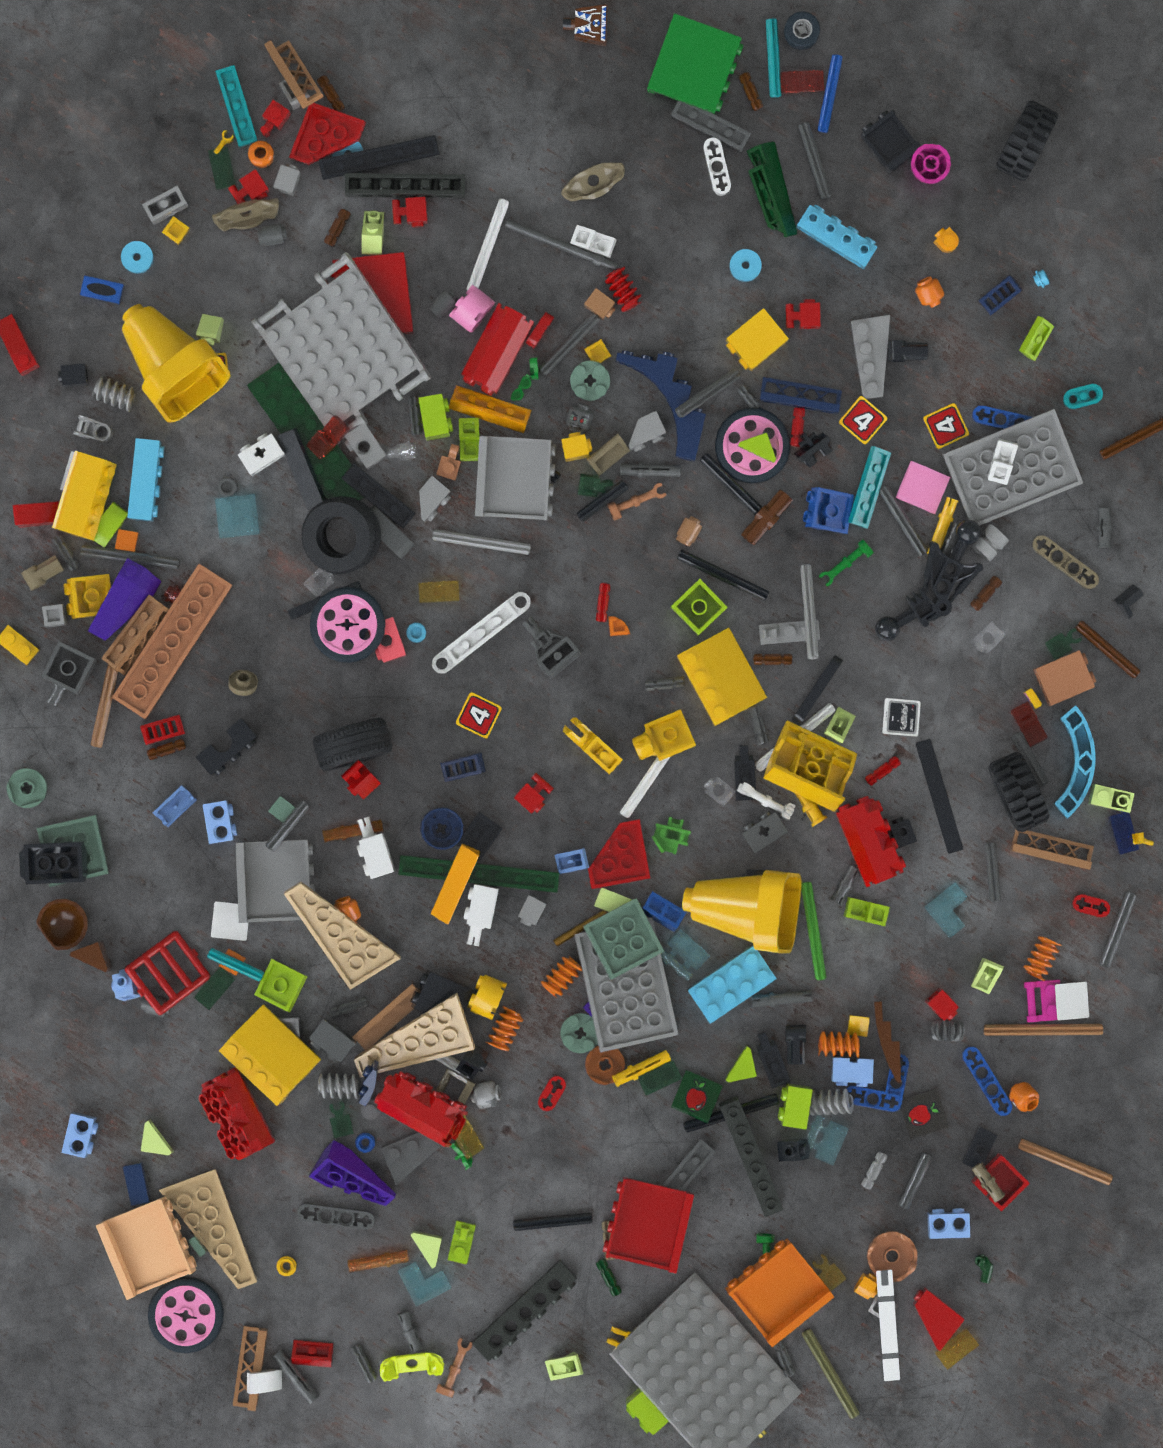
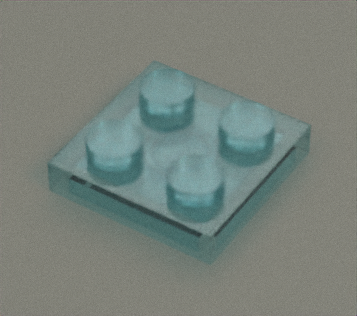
[215,494,260,539]

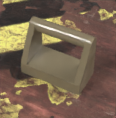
[586,433,630,476]
[435,1068,476,1104]

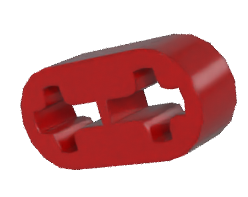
[526,312,555,349]
[1072,894,1110,917]
[538,1075,566,1111]

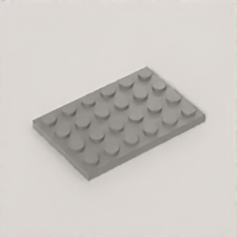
[942,409,1083,526]
[574,917,678,1052]

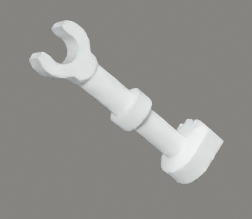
[737,782,795,821]

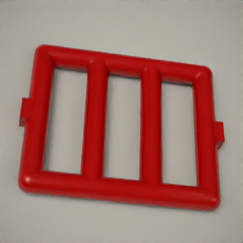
[125,931,211,1015]

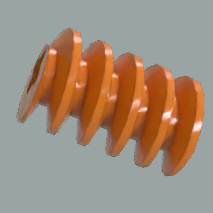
[1024,936,1062,982]
[540,956,582,998]
[486,1006,524,1051]
[818,1031,860,1058]

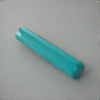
[207,948,264,981]

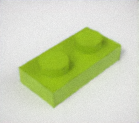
[1019,316,1054,361]

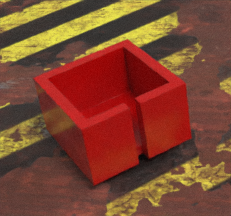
[971,1153,1030,1212]

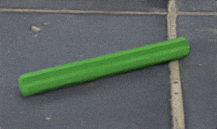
[801,882,826,980]

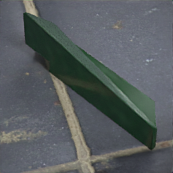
[747,141,797,238]

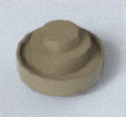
[228,670,258,696]

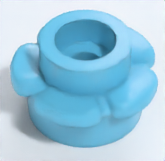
[1033,269,1050,288]

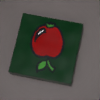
[671,1070,723,1123]

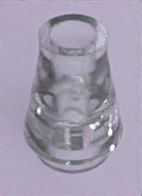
[387,441,417,461]

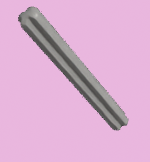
[432,529,531,555]
[801,564,819,660]

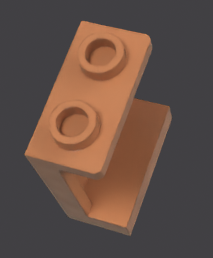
[1033,650,1096,706]

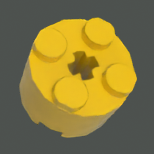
[467,974,507,1020]

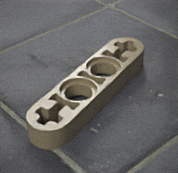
[1032,535,1099,589]

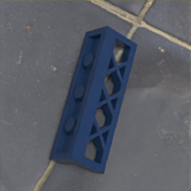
[759,377,842,415]

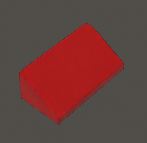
[291,1340,333,1367]

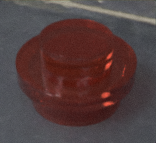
[164,584,181,603]

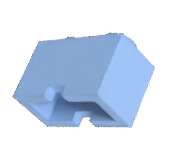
[831,1056,874,1087]

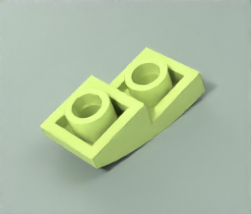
[594,887,641,912]

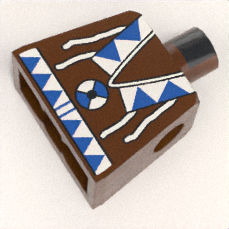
[563,4,608,46]

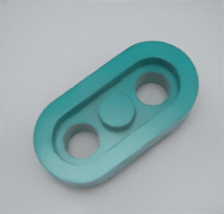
[1063,384,1103,409]

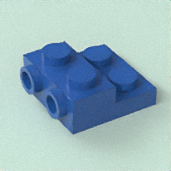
[803,487,854,534]

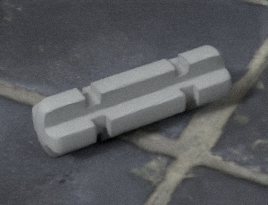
[861,1151,887,1189]

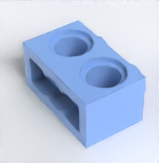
[202,800,237,844]
[61,1112,99,1158]
[928,1208,970,1239]

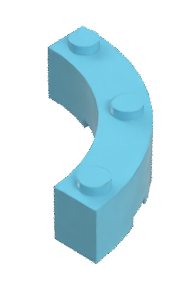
[1053,705,1095,819]

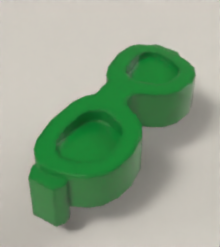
[511,374,532,401]
[450,1141,473,1170]

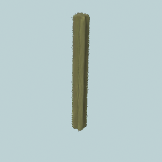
[802,1328,859,1419]

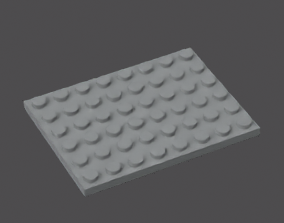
[609,1272,802,1448]

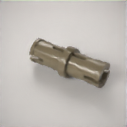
[971,1162,1005,1202]

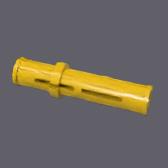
[927,497,959,554]
[612,1050,671,1087]

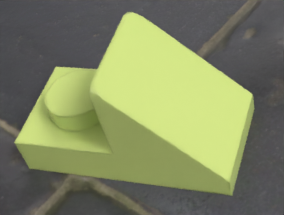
[545,1352,584,1380]

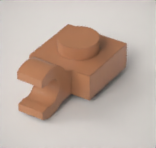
[436,444,461,481]

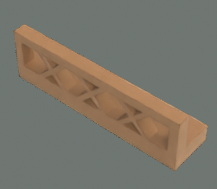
[264,40,324,109]
[101,595,169,675]
[1010,828,1094,870]
[352,983,419,1050]
[233,1325,268,1411]

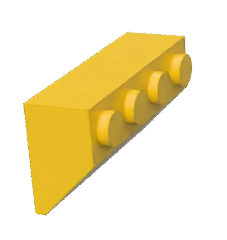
[52,451,117,541]

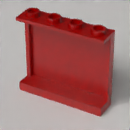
[330,252,414,334]
[602,1177,694,1274]

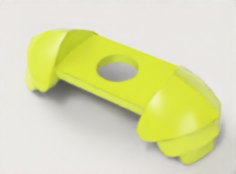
[379,1352,444,1382]

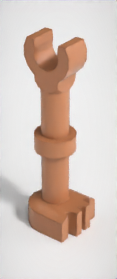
[608,483,667,521]
[436,1338,472,1398]

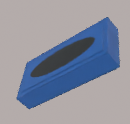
[80,276,124,304]

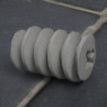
[92,375,137,412]
[318,1073,359,1099]
[810,1089,854,1116]

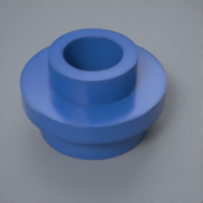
[355,1133,375,1153]

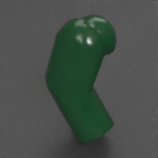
[975,1254,993,1284]

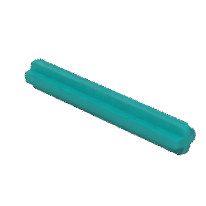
[766,18,782,98]

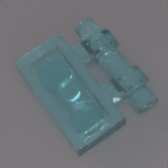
[661,929,710,981]
[805,1115,849,1165]

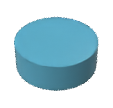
[406,623,426,643]

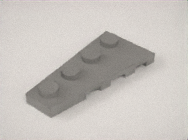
[851,315,890,400]

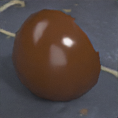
[36,899,88,950]

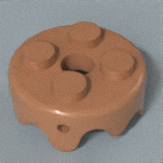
[867,1231,917,1282]

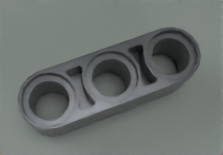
[371,505,415,559]

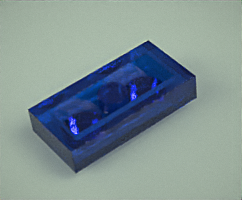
[1108,812,1139,855]

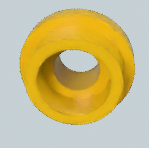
[276,1256,297,1276]

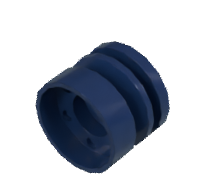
[420,808,463,850]

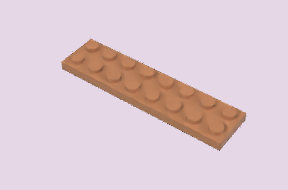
[112,564,233,719]

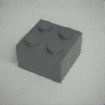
[309,1017,357,1063]

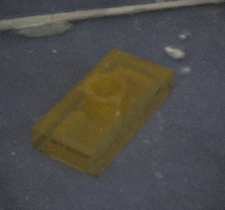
[418,581,460,603]
[455,1115,484,1159]

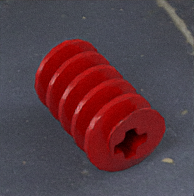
[605,266,643,312]

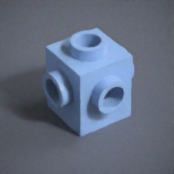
[111,969,141,1001]

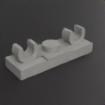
[759,620,820,645]

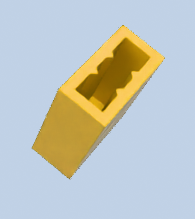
[726,308,789,371]

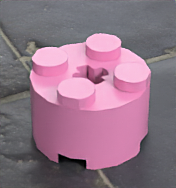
[449,285,495,333]

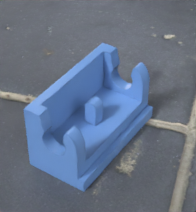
[153,785,197,827]

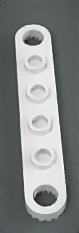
[432,592,531,674]

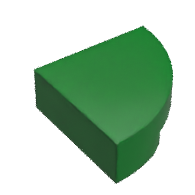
[529,358,539,380]

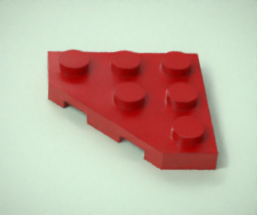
[289,103,366,165]
[588,819,650,889]

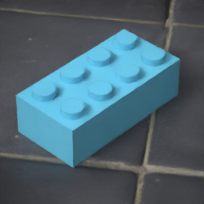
[687,945,777,1024]

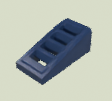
[978,274,1023,316]
[440,753,486,782]

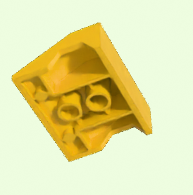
[677,628,767,726]
[764,720,857,811]
[219,1004,321,1106]

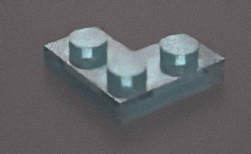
[924,882,968,938]
[398,1261,452,1307]

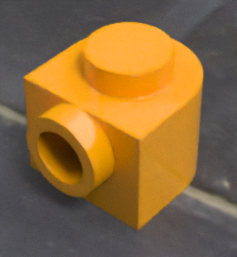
[933,227,959,253]
[854,1273,878,1300]

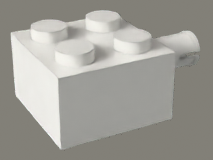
[357,817,396,879]
[464,884,499,946]

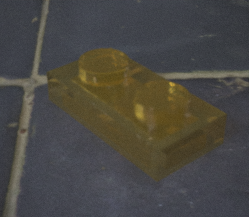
[935,1329,979,1370]

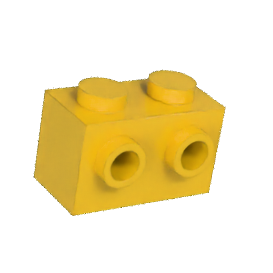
[561,432,592,462]

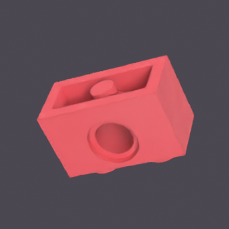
[368,617,407,663]

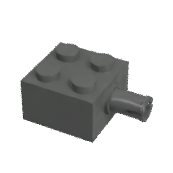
[41,641,98,707]

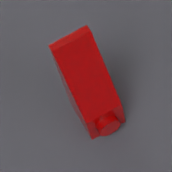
[0,314,40,376]

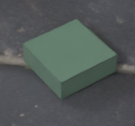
[268,796,296,823]
[189,1235,208,1257]

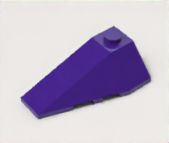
[88,558,161,641]
[309,1140,396,1206]

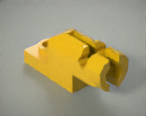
[563,717,623,775]

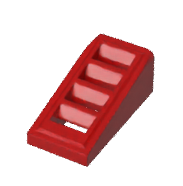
[140,715,185,745]

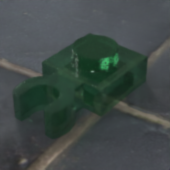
[577,473,614,497]
[1044,628,1082,660]
[329,1101,354,1139]

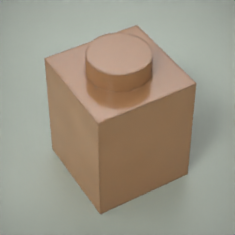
[584,288,616,320]

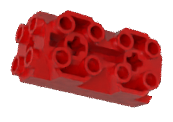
[461,303,534,396]
[835,796,906,887]
[199,1067,275,1160]
[374,1071,468,1147]

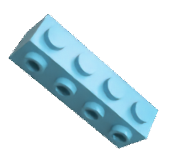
[796,205,877,270]
[127,438,165,522]

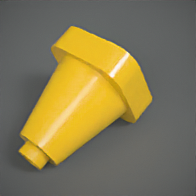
[122,304,230,423]
[682,870,802,953]

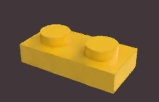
[0,625,40,666]

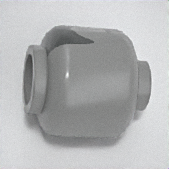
[470,1081,501,1109]

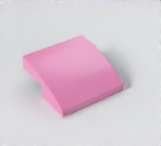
[895,461,950,514]

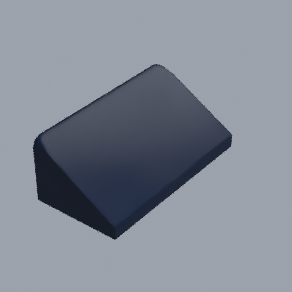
[123,1162,151,1206]

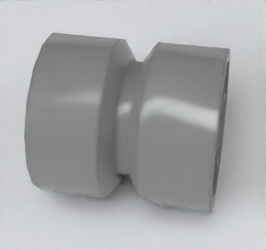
[971,524,1009,562]

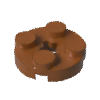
[585,1046,625,1085]

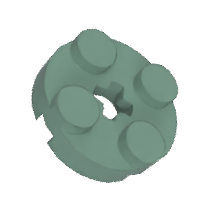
[570,360,610,401]
[7,768,48,808]
[560,1013,598,1053]

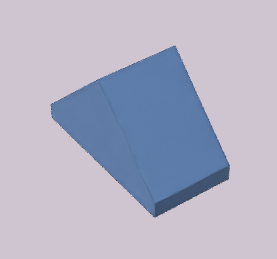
[554,848,589,874]

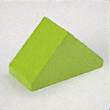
[738,432,776,463]
[725,1045,757,1082]

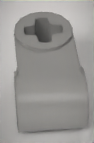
[73,415,114,443]

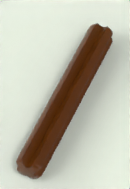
[1099,418,1163,460]
[1075,621,1141,678]

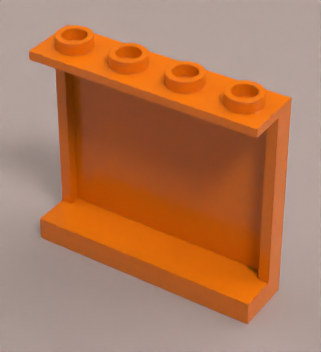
[725,1238,834,1347]

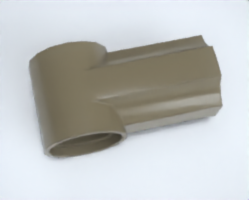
[21,555,64,591]

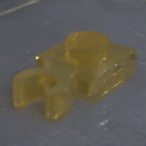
[812,1254,846,1291]

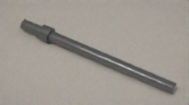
[505,220,618,271]

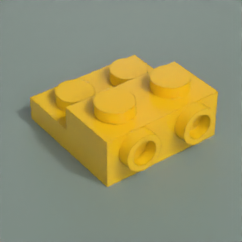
[64,574,111,619]

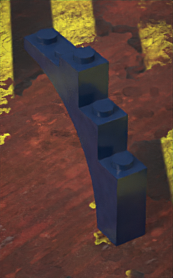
[616,350,706,462]

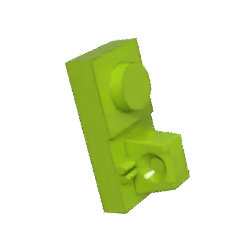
[448,1220,476,1265]

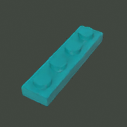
[215,65,258,148]
[848,446,891,529]

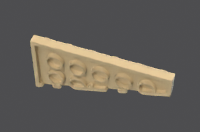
[284,881,401,990]
[354,993,475,1078]
[159,1169,257,1289]

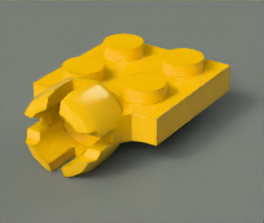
[632,709,696,761]

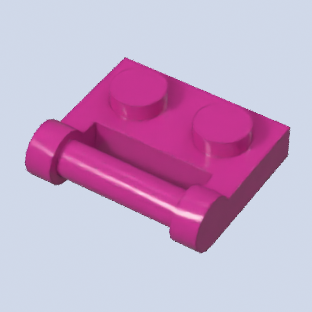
[1024,979,1060,1022]

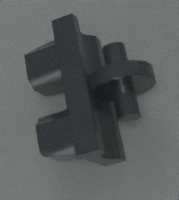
[794,432,833,468]

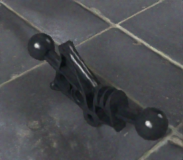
[875,519,984,641]

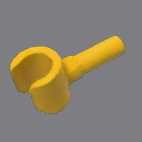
[214,130,234,154]
[1132,832,1154,846]

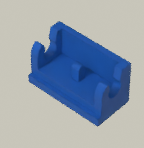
[642,891,687,932]

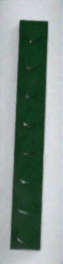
[398,855,560,893]

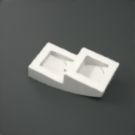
[570,225,617,258]
[988,438,1018,485]
[247,1368,282,1394]

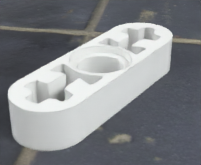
[703,138,731,196]

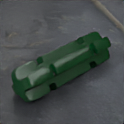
[596,1258,622,1297]

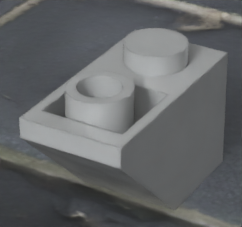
[628,411,666,452]
[419,476,451,523]

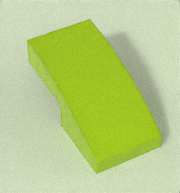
[459,418,479,461]
[94,502,128,548]
[844,897,890,926]

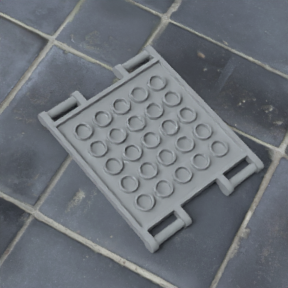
[252,252,431,446]

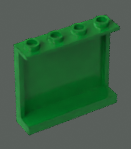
[647,13,744,115]

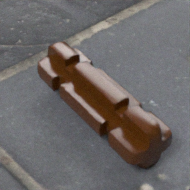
[739,72,763,111]
[317,75,345,112]
[324,209,351,247]
[970,576,1002,611]
[753,654,792,665]
[147,739,186,760]

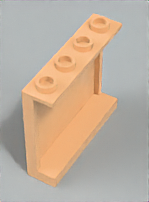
[96,1196,197,1300]

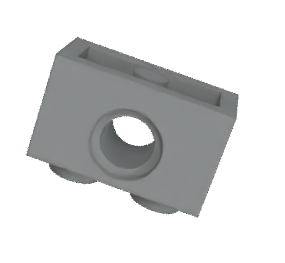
[142,186,189,225]
[344,423,387,470]

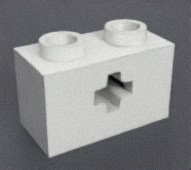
[238,433,285,476]

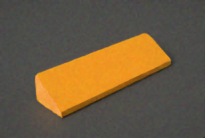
[449,385,532,433]
[431,844,480,924]

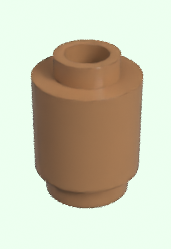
[676,516,702,547]

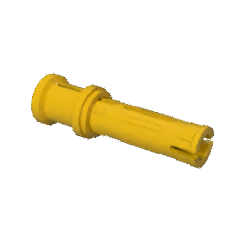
[794,793,828,827]

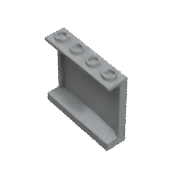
[475,436,556,520]
[236,840,315,923]

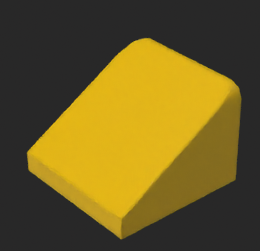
[847,1015,870,1037]

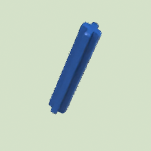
[817,54,842,133]

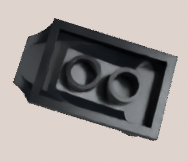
[19,842,88,885]

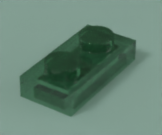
[208,146,236,190]
[194,967,236,1010]
[638,1061,682,1096]

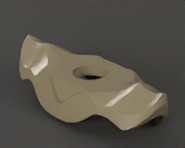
[561,162,625,201]
[212,198,279,231]

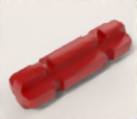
[790,407,805,447]
[596,583,610,622]
[865,756,901,786]

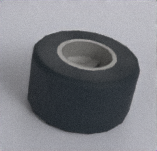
[784,11,820,50]

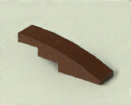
[874,1002,901,1083]

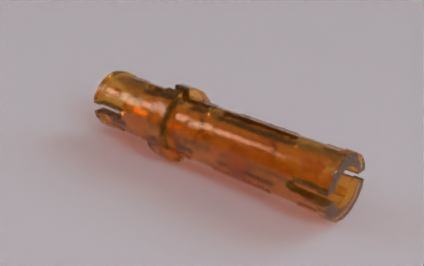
[322,819,383,843]
[347,1249,409,1273]

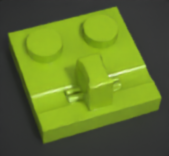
[254,959,308,1012]

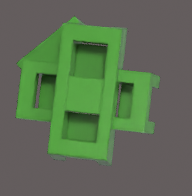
[652,817,691,855]

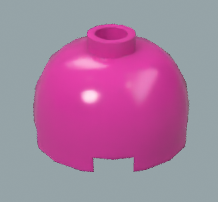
[911,144,951,184]

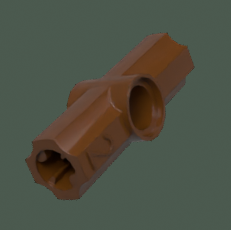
[741,489,793,546]

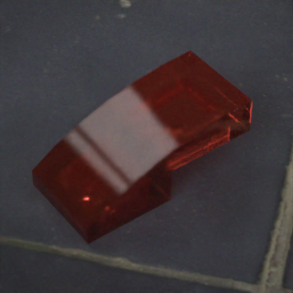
[780,70,824,93]
[307,415,350,459]
[1010,701,1048,748]

